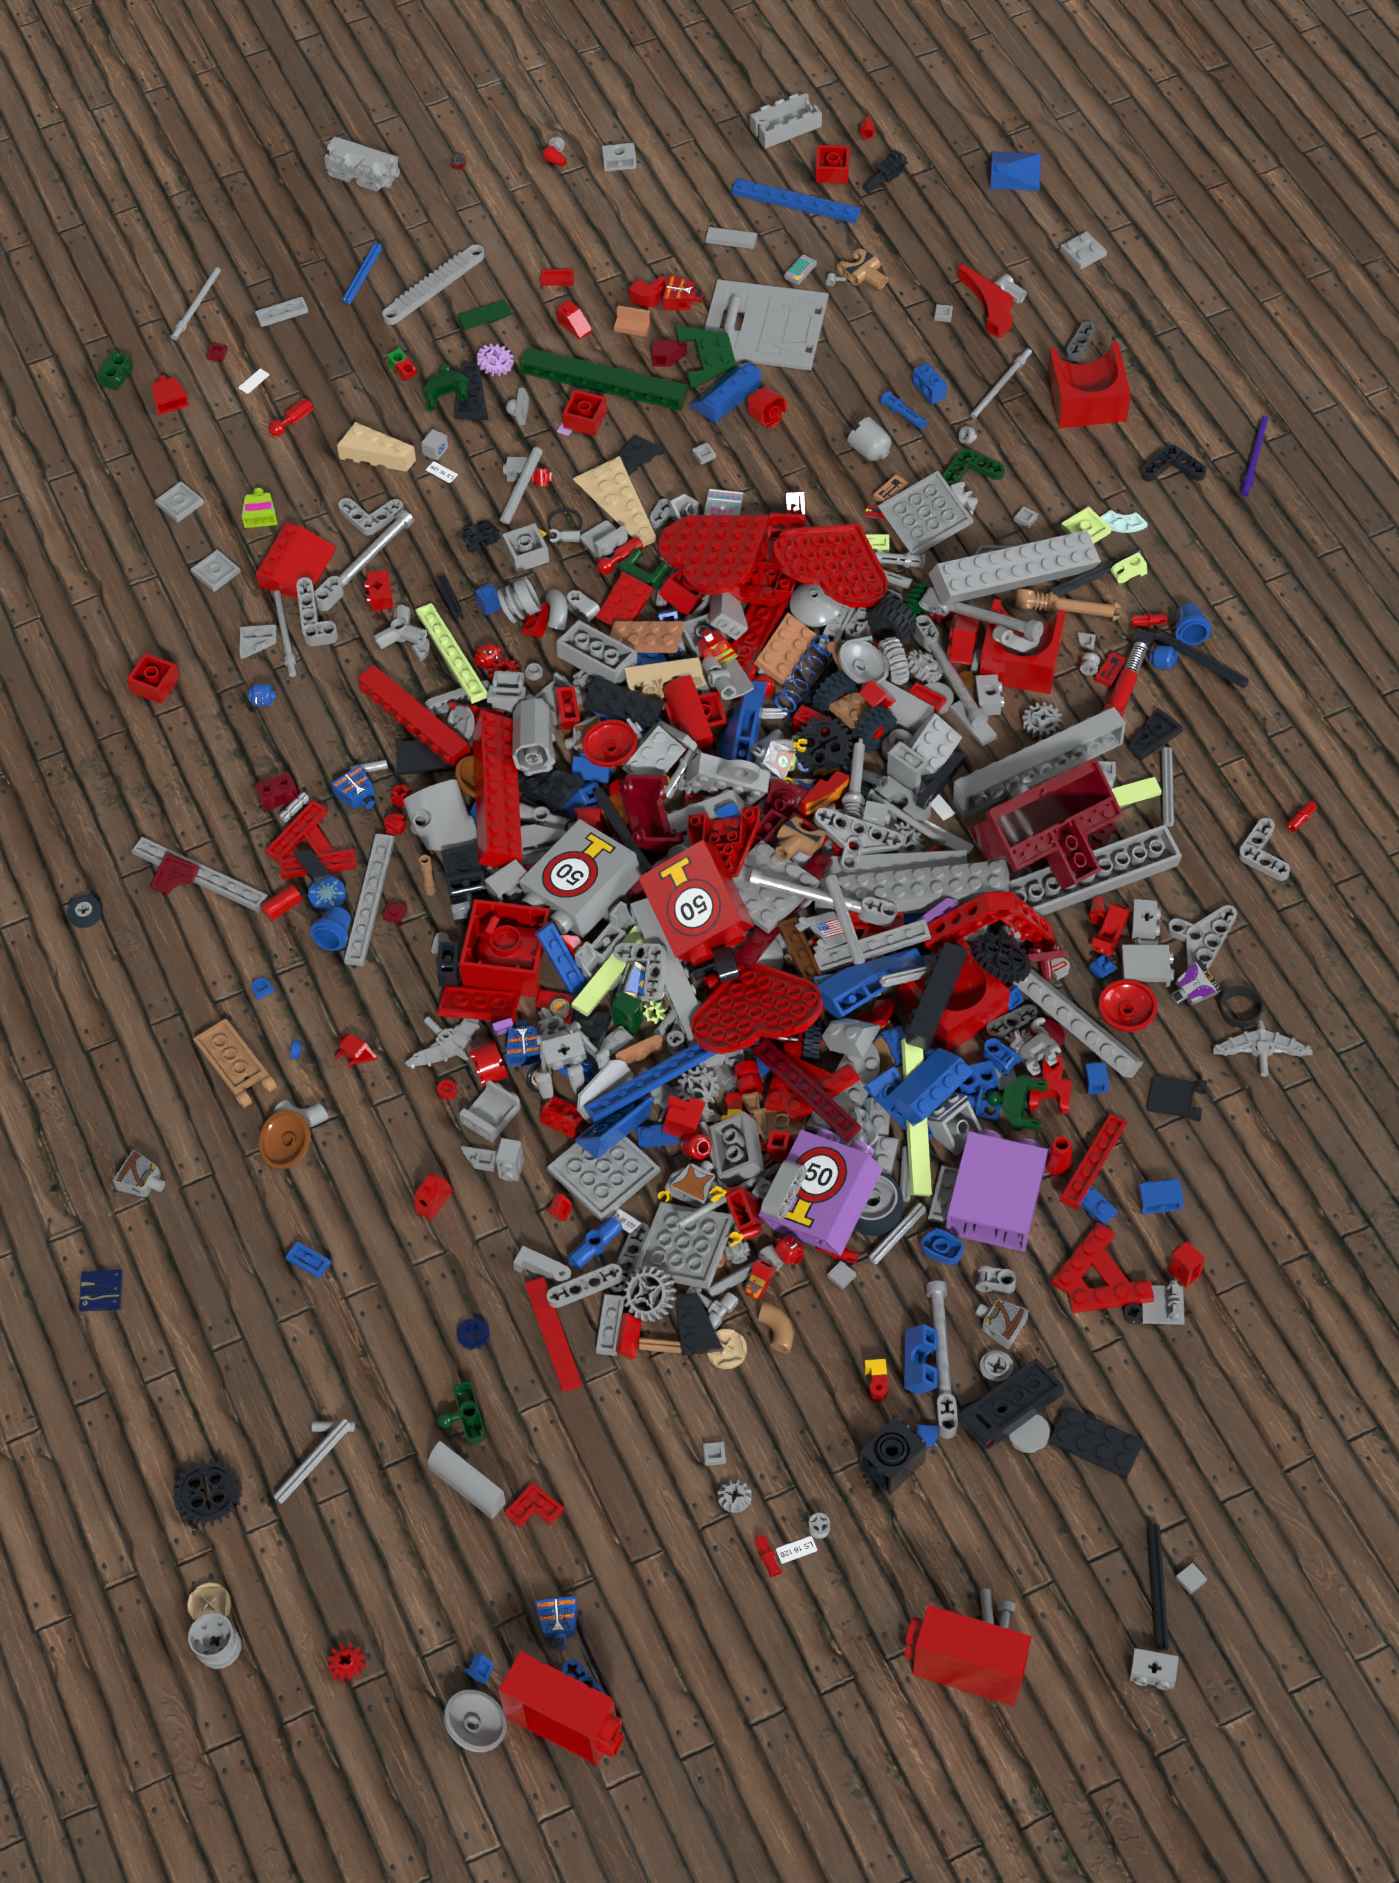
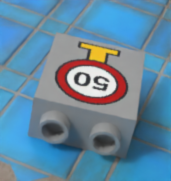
[519,819,643,938]

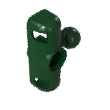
[437,1382,486,1444]

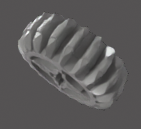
[878,637,909,686]
[622,1266,677,1322]

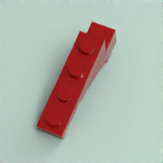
[957,264,1013,339]

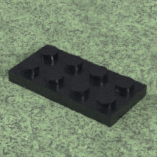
[582,677,664,731]
[518,767,585,808]
[1049,1405,1144,1479]

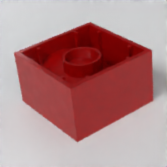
[1047,342,1131,428]
[979,599,1066,694]
[459,899,551,998]
[898,937,1010,1052]

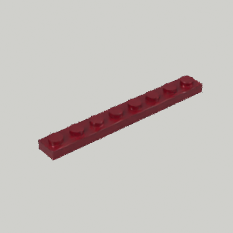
[734,852,833,970]
[751,1038,862,1142]

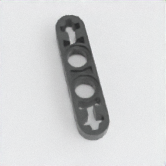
[610,1222,649,1295]

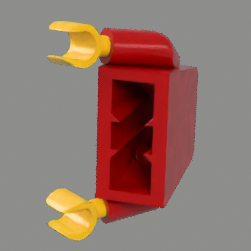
[709,1186,765,1247]

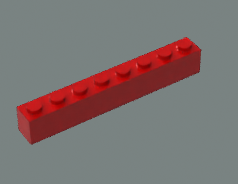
[357,665,471,768]

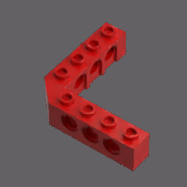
[924,892,1056,954]

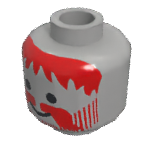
[998,924,1025,946]

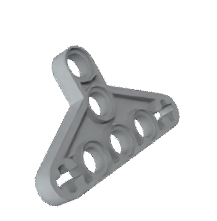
[813,808,904,873]
[1168,905,1237,970]

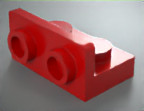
[540,1096,585,1138]

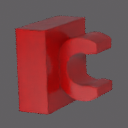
[546,1193,573,1221]

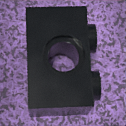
[437,942,460,987]

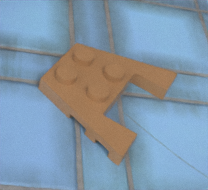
[741,1092,811,1144]

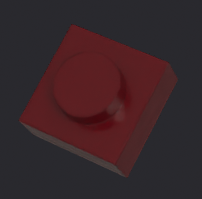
[383,901,407,924]

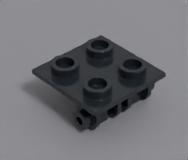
[456,519,501,553]
[686,957,718,981]

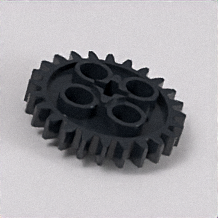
[794,716,854,774]
[971,932,1032,984]
[172,1459,242,1527]

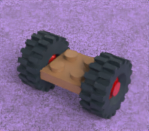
[812,671,897,753]

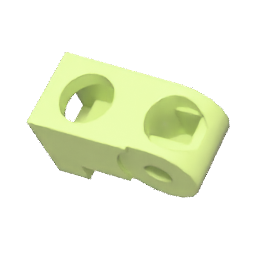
[1111,552,1147,583]

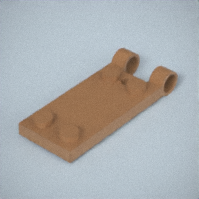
[193,1019,277,1108]

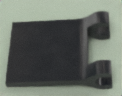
[1147,1075,1207,1122]

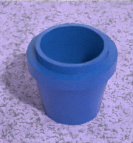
[1174,603,1212,645]
[310,907,351,951]

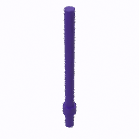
[1241,416,1268,497]

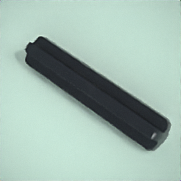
[436,574,463,618]

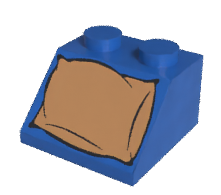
[873,1025,907,1076]

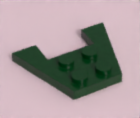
[674,326,736,390]

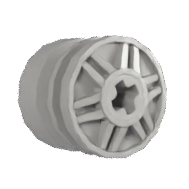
[497,577,542,624]
[188,1613,241,1669]

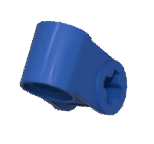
[983,1038,1021,1075]

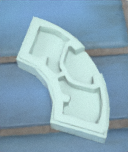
[1100,510,1148,533]

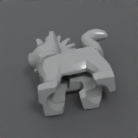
[1005,1017,1062,1076]

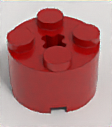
[748,386,787,428]
[574,806,604,834]
[469,1041,509,1087]

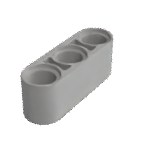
[761,1160,807,1220]

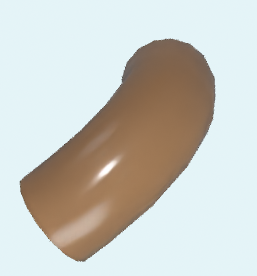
[758,1302,794,1353]

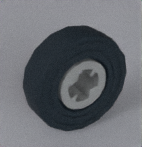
[67,895,102,928]

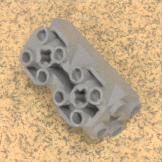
[325,136,400,192]
[512,698,555,776]

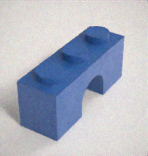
[904,1324,938,1395]

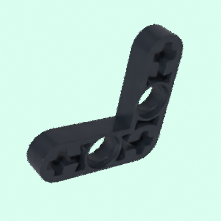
[1141,445,1207,482]

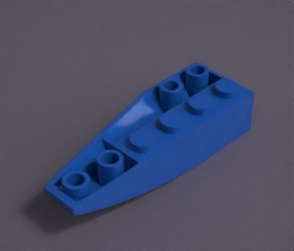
[717,681,767,763]
[817,948,926,1020]

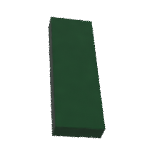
[458,300,511,330]

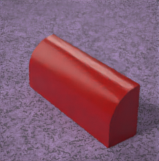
[663,675,713,753]

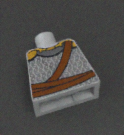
[113,1150,165,1197]
[976,1300,1029,1350]

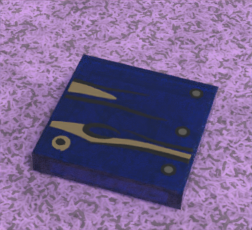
[79,1270,123,1312]

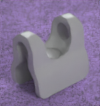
[832,1106,879,1147]

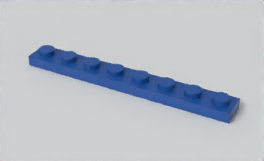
[732,178,861,224]
[584,1043,717,1123]

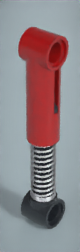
[1104,628,1155,718]

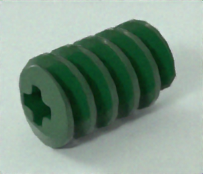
[903,583,929,619]

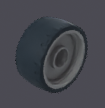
[854,1172,904,1236]

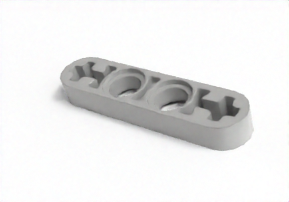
[424,680,492,716]
[547,1264,623,1308]

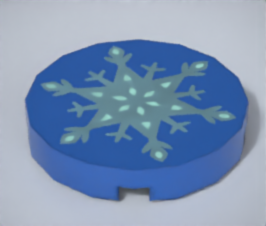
[308,877,346,912]

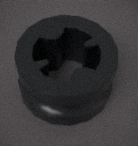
[1123,1303,1143,1324]

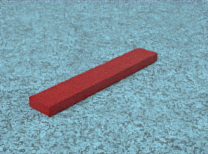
[1059,1113,1128,1210]
[525,1277,582,1393]

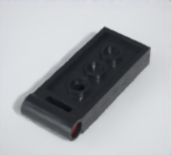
[958,1358,1064,1449]

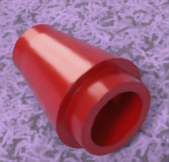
[860,116,876,139]
[542,146,567,167]
[1089,896,1107,925]

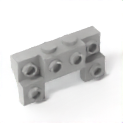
[575,901,635,982]

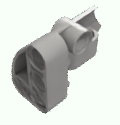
[403,780,477,851]

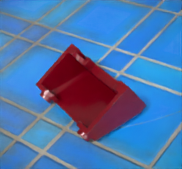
[619,775,684,856]

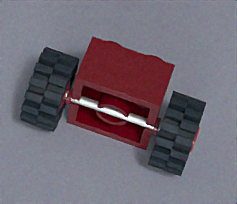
[743,1024,824,1060]

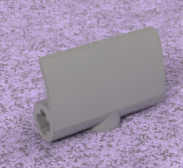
[702,656,754,700]

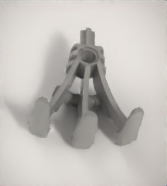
[535,1007,610,1103]

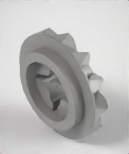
[980,1351,1013,1383]
[718,1479,752,1513]

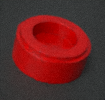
[437,1079,457,1100]

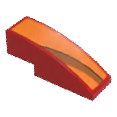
[801,771,850,816]

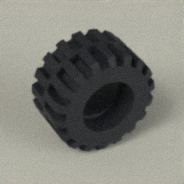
[867,597,917,644]

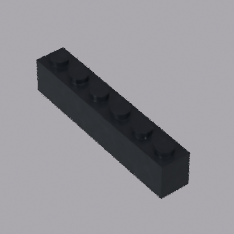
[904,942,968,1051]

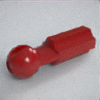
[268,398,314,437]
[597,537,644,575]

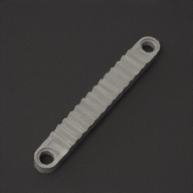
[382,244,485,325]

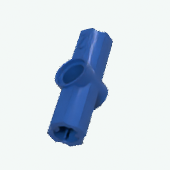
[567,1216,623,1270]

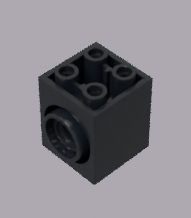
[859,1417,927,1495]

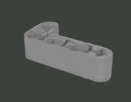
[296,578,338,646]
[845,588,903,641]

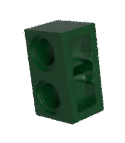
[96,351,133,391]
[611,991,644,1035]

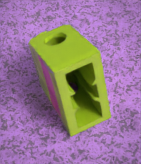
[242,488,278,528]

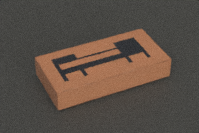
[873,474,909,503]

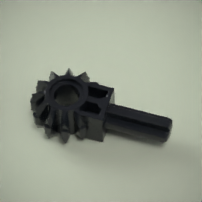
[863,150,907,193]

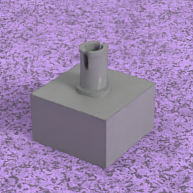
[485,859,527,905]

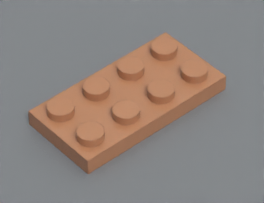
[754,613,817,685]
[610,621,684,653]

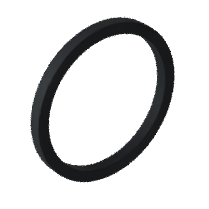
[547,508,583,536]

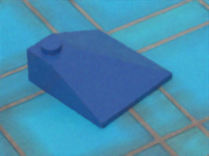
[990,151,1041,191]

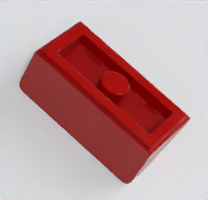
[521,602,550,638]

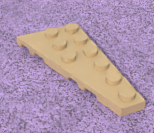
[573,456,658,547]

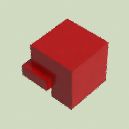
[662,1095,706,1140]

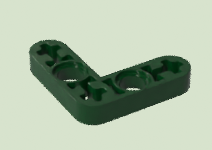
[942,449,1005,487]

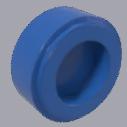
[290,1040,302,1060]

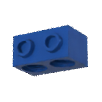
[913,362,947,404]
[957,1060,999,1096]

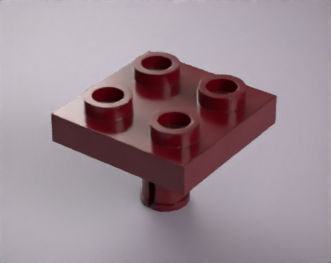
[763,778,809,821]
[1024,945,1067,979]

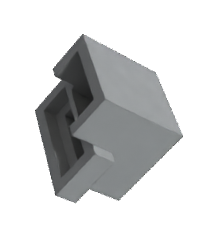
[487,671,526,713]

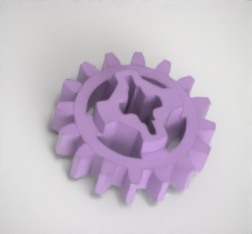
[476,344,514,376]

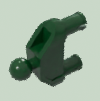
[423,364,469,412]
[619,547,670,590]
[987,1074,1048,1131]

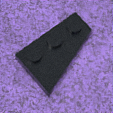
[574,1010,612,1064]
[676,1292,723,1356]

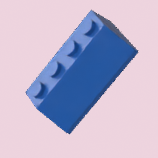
[690,362,761,423]
[887,1048,973,1127]

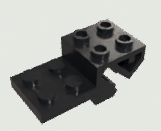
[441,843,490,926]

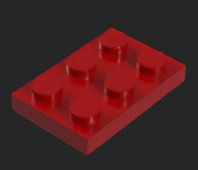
[596,572,654,628]

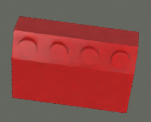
[256,522,336,599]

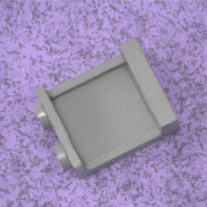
[525,672,582,726]
[887,741,929,796]
[1121,945,1174,987]
[459,1080,521,1143]

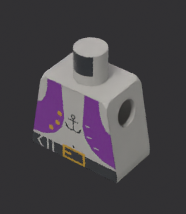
[1171,959,1221,1005]

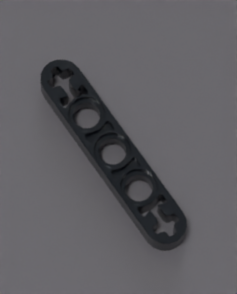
[916,752,966,810]

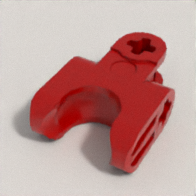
[1028,1056,1072,1114]

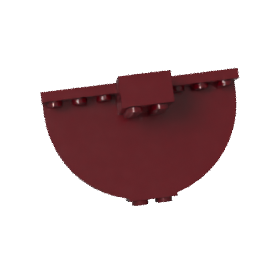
[968,758,1124,890]

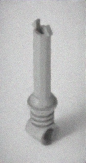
[840,738,865,833]

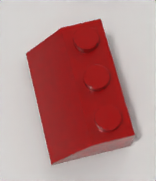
[664,691,727,728]

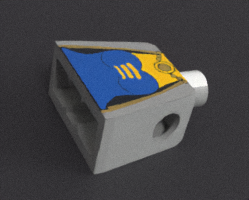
[616,961,665,1004]

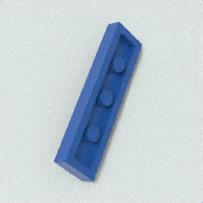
[535,922,587,995]

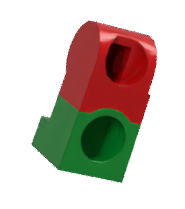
[387,348,417,381]

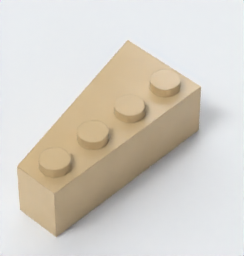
[337,422,416,472]
[624,657,707,700]

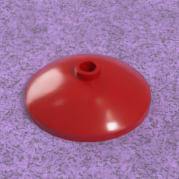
[582,720,638,767]
[1098,980,1158,1032]

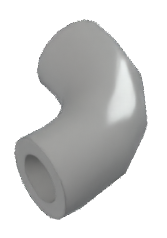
[546,589,568,630]
[274,1100,329,1127]

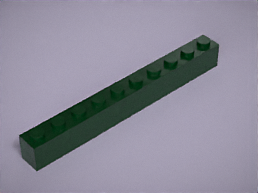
[520,347,688,411]

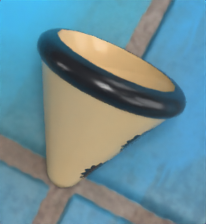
[521,1061,554,1092]

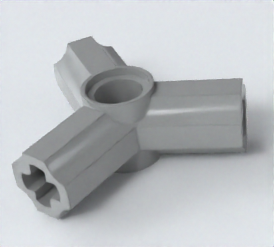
[373,605,427,649]

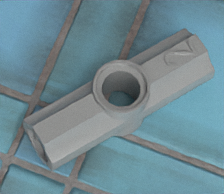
[519,802,571,831]

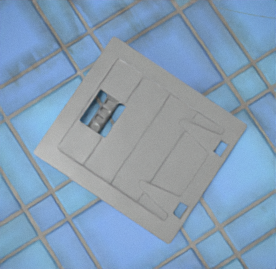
[704,280,829,370]

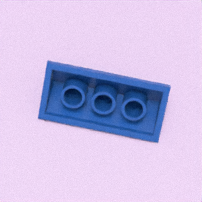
[575,1096,654,1159]

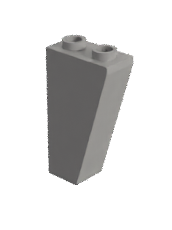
[709,592,748,640]

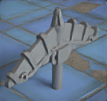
[405,1017,480,1069]
[1213,1020,1313,1077]
[639,1067,722,1124]

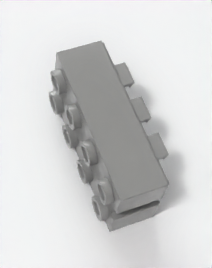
[750,93,822,149]

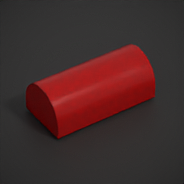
[260,885,302,922]

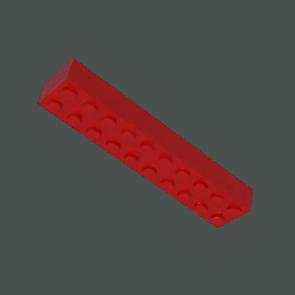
[473,710,522,869]

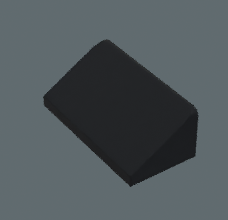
[294,850,332,886]

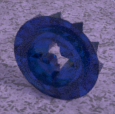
[457,1318,490,1351]

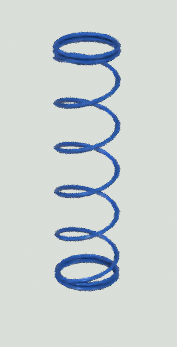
[774,635,831,713]

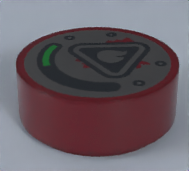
[450,154,466,169]

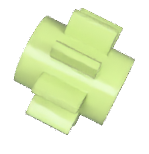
[643,1000,667,1024]

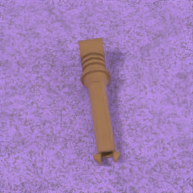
[1014,589,1121,621]

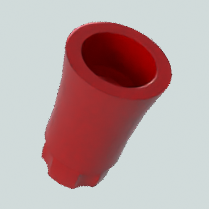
[1045,1136,1073,1176]

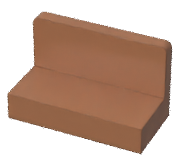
[614,306,651,337]

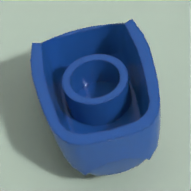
[920,1228,964,1265]

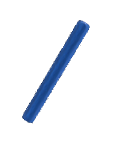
[342,242,382,305]

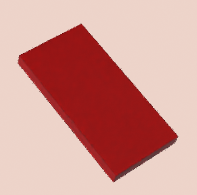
[438,986,521,1023]

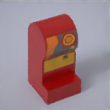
[744,1259,777,1301]

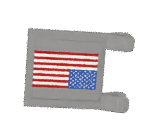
[795,911,847,954]

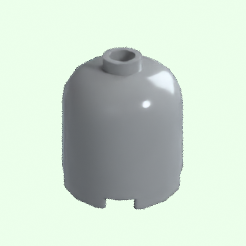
[847,417,892,461]

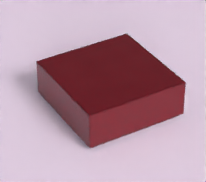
[206,343,228,362]

